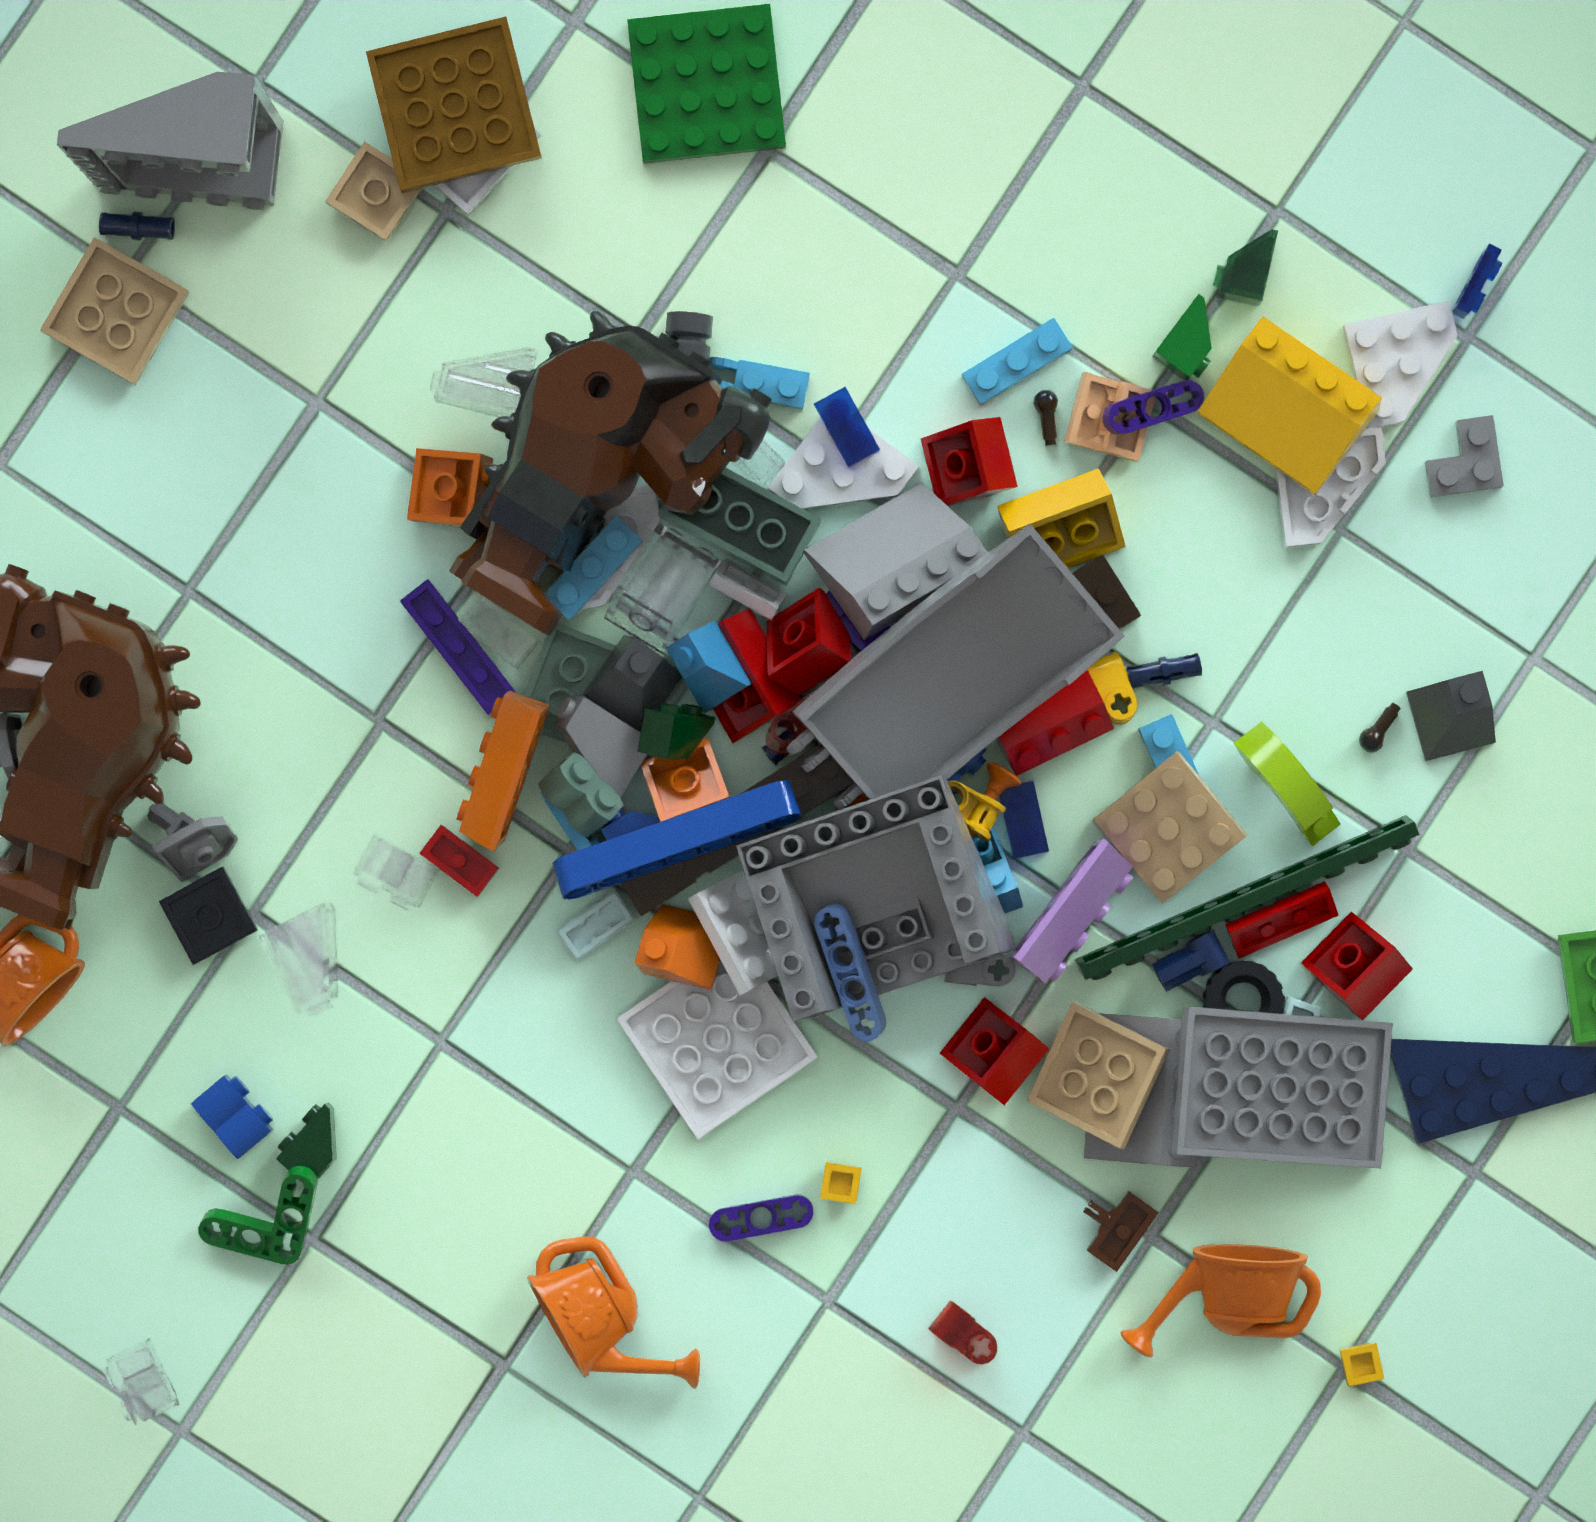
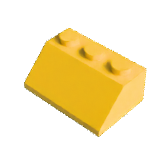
[997,468,1126,568]

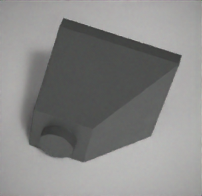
[583,635,682,733]
[1406,670,1496,761]

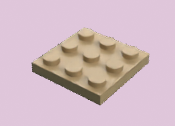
[40,237,190,386]
[1093,750,1248,904]
[1026,1002,1170,1149]

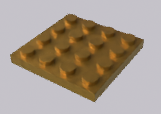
[366,16,542,193]

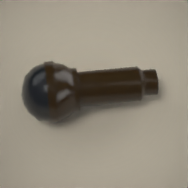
[1033,390,1058,446]
[1359,702,1401,753]

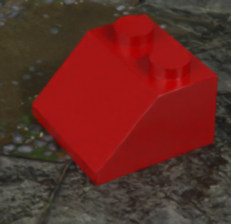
[920,417,1018,506]
[766,587,851,696]
[1301,911,1413,1021]
[939,997,1050,1106]

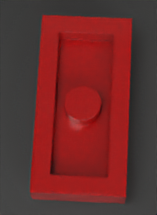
[419,825,500,897]

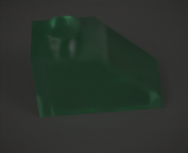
[1212,229,1278,307]

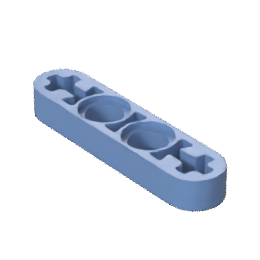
[814,903,887,1042]

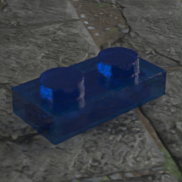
[1452,243,1503,319]
[814,386,880,469]
[999,781,1049,859]

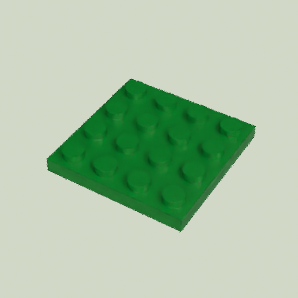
[627,4,786,164]

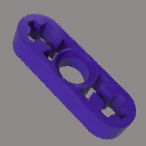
[1102,380,1204,435]
[709,1194,813,1241]

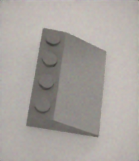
[803,482,988,641]
[1084,1013,1197,1168]

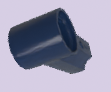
[1151,930,1230,992]

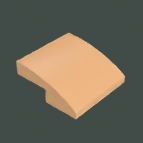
[1064,372,1156,461]

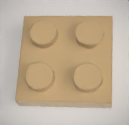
[325,141,422,242]

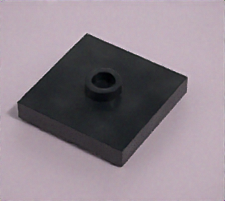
[159,866,258,965]

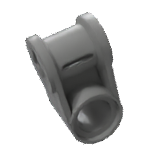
[944,954,1015,987]

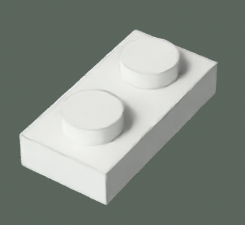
[708,559,787,620]

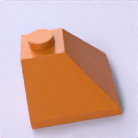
[634,904,721,990]

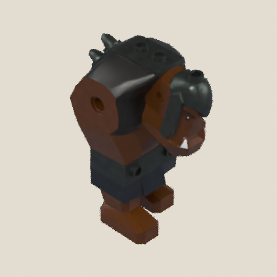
[449,311,772,636]

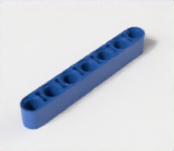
[552,780,801,900]

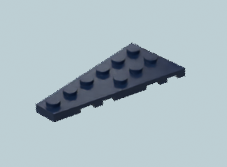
[1390,1039,1596,1144]

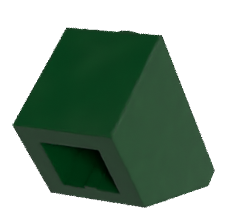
[637,703,716,759]
[276,1103,337,1183]

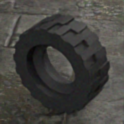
[1202,960,1285,1014]

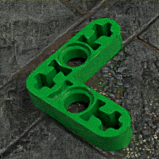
[198,1166,318,1265]

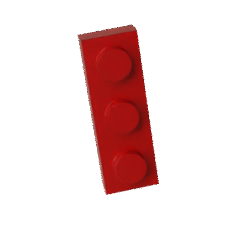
[1225,881,1339,959]

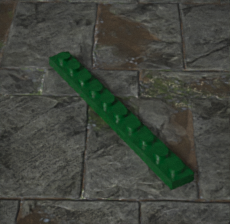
[1074,815,1420,980]

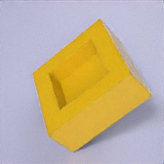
[820,1162,862,1204]
[1339,1342,1384,1386]

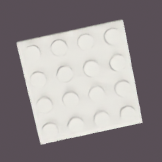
[616,961,818,1140]

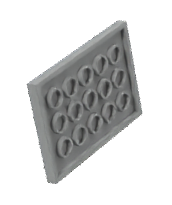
[1172,1006,1393,1169]

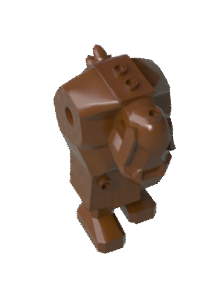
[0,563,201,930]

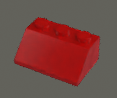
[713,608,803,744]
[997,670,1114,776]

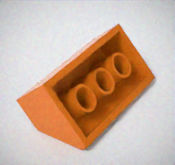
[456,691,550,851]

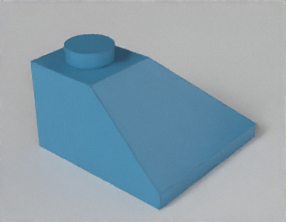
[666,620,752,714]

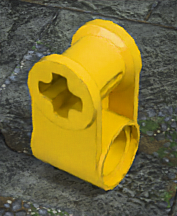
[1087,651,1138,725]
[947,780,1006,841]

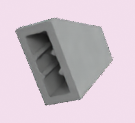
[555,693,647,798]

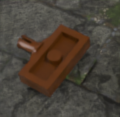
[1083,1191,1159,1272]

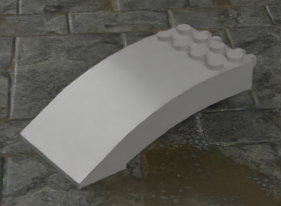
[787,524,1125,810]

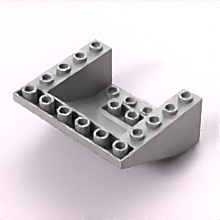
[56,71,284,210]
[736,775,1017,1021]

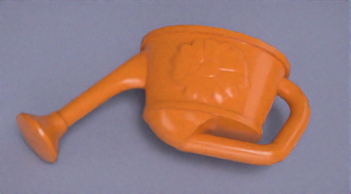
[0,914,85,1046]
[527,1236,700,1389]
[1120,1244,1321,1358]

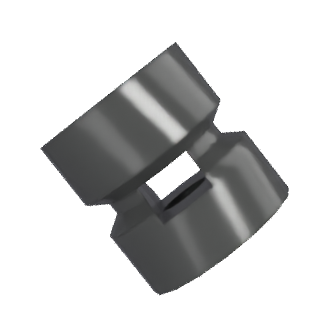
[665,311,713,368]

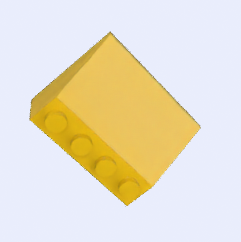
[1197,316,1382,495]

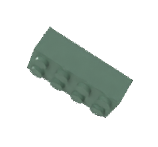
[658,468,821,586]

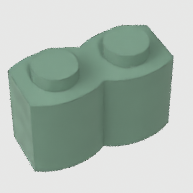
[538,752,624,837]

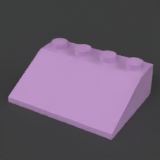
[1009,839,1133,983]

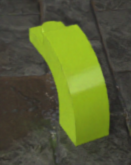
[1233,721,1341,846]

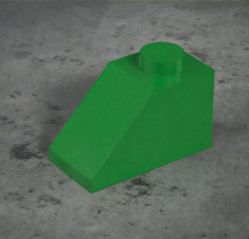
[1152,294,1212,381]

